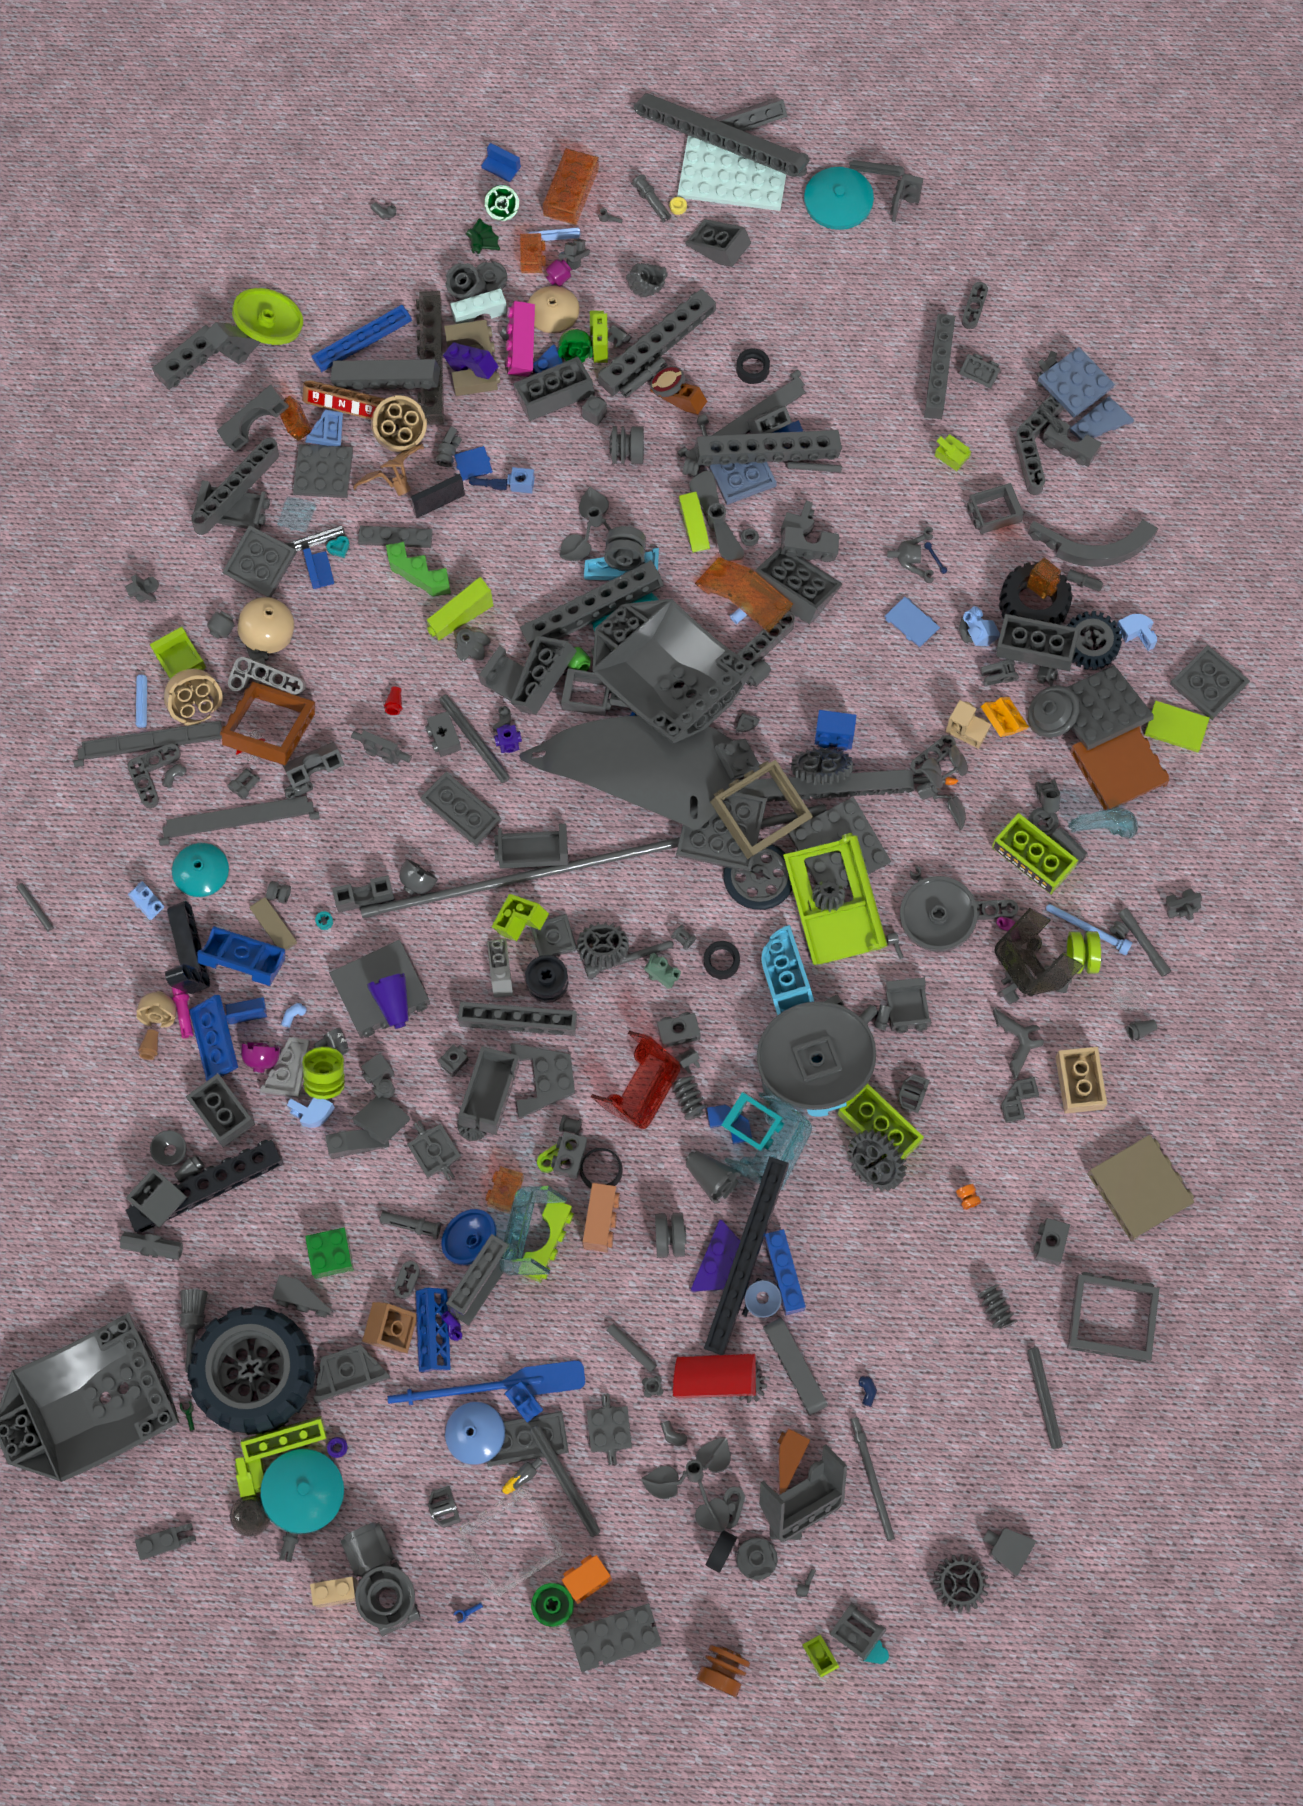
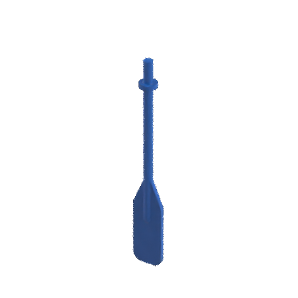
[387,1361,585,1405]

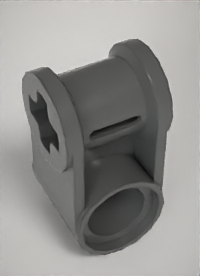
[1035,779,1060,813]

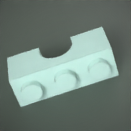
[450,288,507,324]

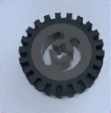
[1067,611,1122,670]

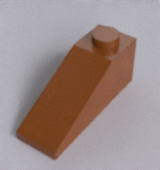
[650,383,708,415]
[777,1428,810,1495]

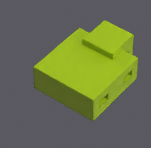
[590,310,608,363]

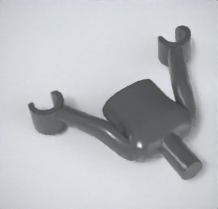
[887,527,934,583]

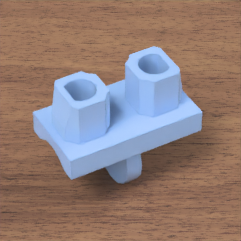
[128,881,164,920]

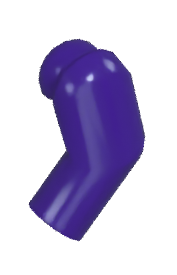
[441,1311,463,1341]

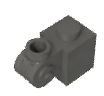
[361,1053,395,1098]

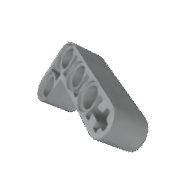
[228,657,306,694]

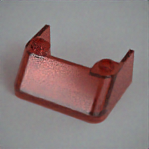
[591,1030,680,1129]

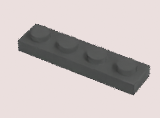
[358,526,433,548]

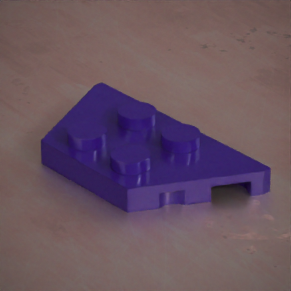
[690,1220,740,1292]

